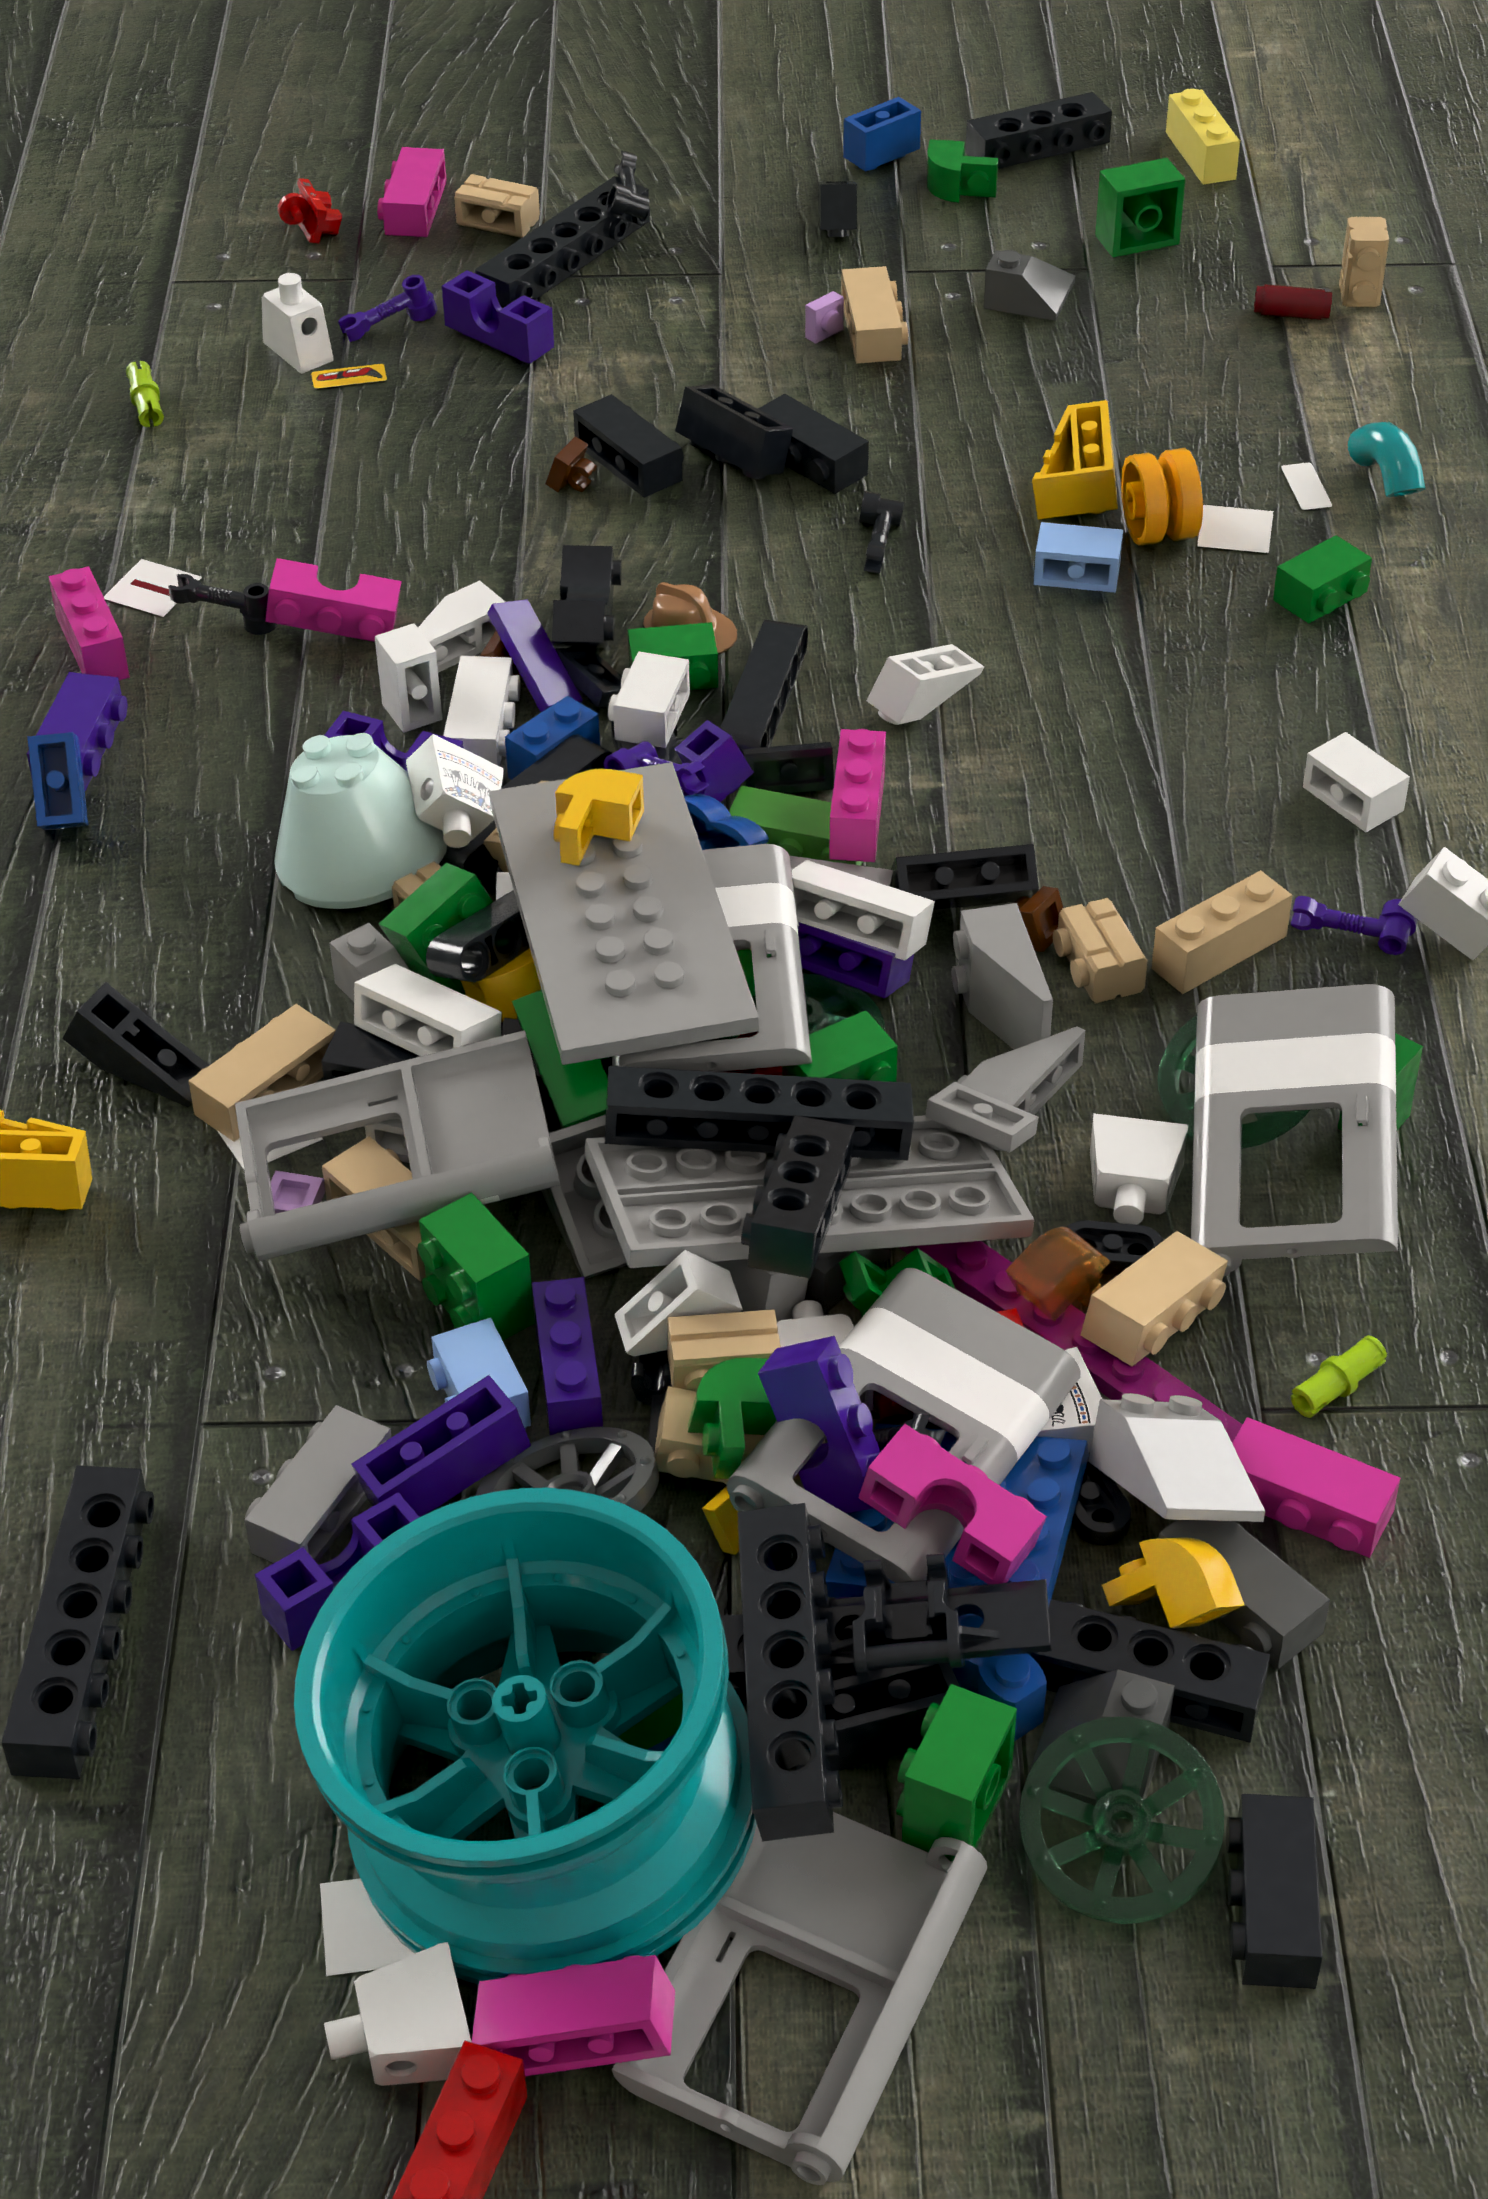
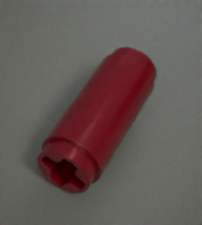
[1254,284,1332,320]

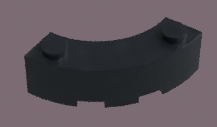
[552,545,622,648]

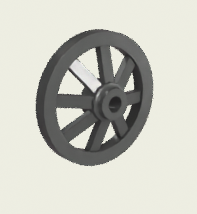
[475,1427,660,1512]

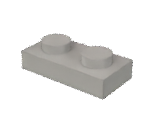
[926,1082,1038,1153]

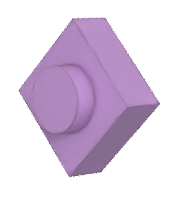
[805,291,844,344]
[271,1170,325,1214]

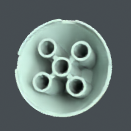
[274,733,447,909]

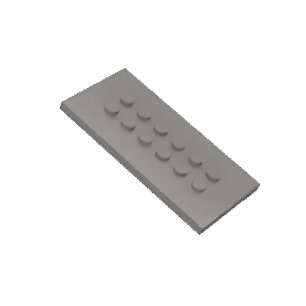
[489,762,759,1065]
[585,1115,1034,1268]

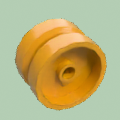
[1121,448,1203,546]

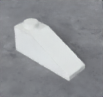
[418,580,505,673]
[866,644,984,725]

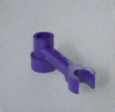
[338,275,437,342]
[604,741,710,795]
[1290,896,1418,955]

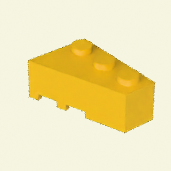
[1032,400,1118,520]
[0,1110,92,1210]

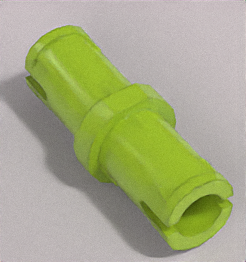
[126,361,164,427]
[1291,1335,1387,1418]

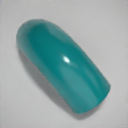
[1348,422,1426,497]

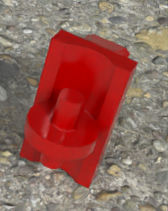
[277,178,342,243]

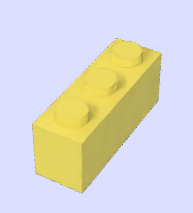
[1166,89,1240,185]

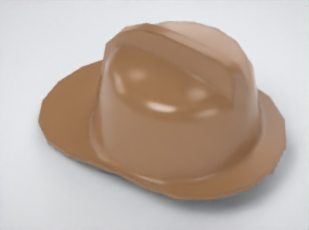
[643,582,737,654]

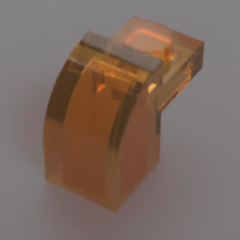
[1005,1227,1111,1322]

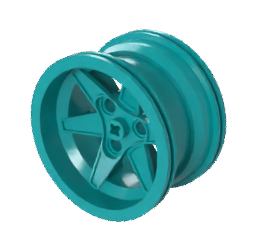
[294,1488,757,1985]

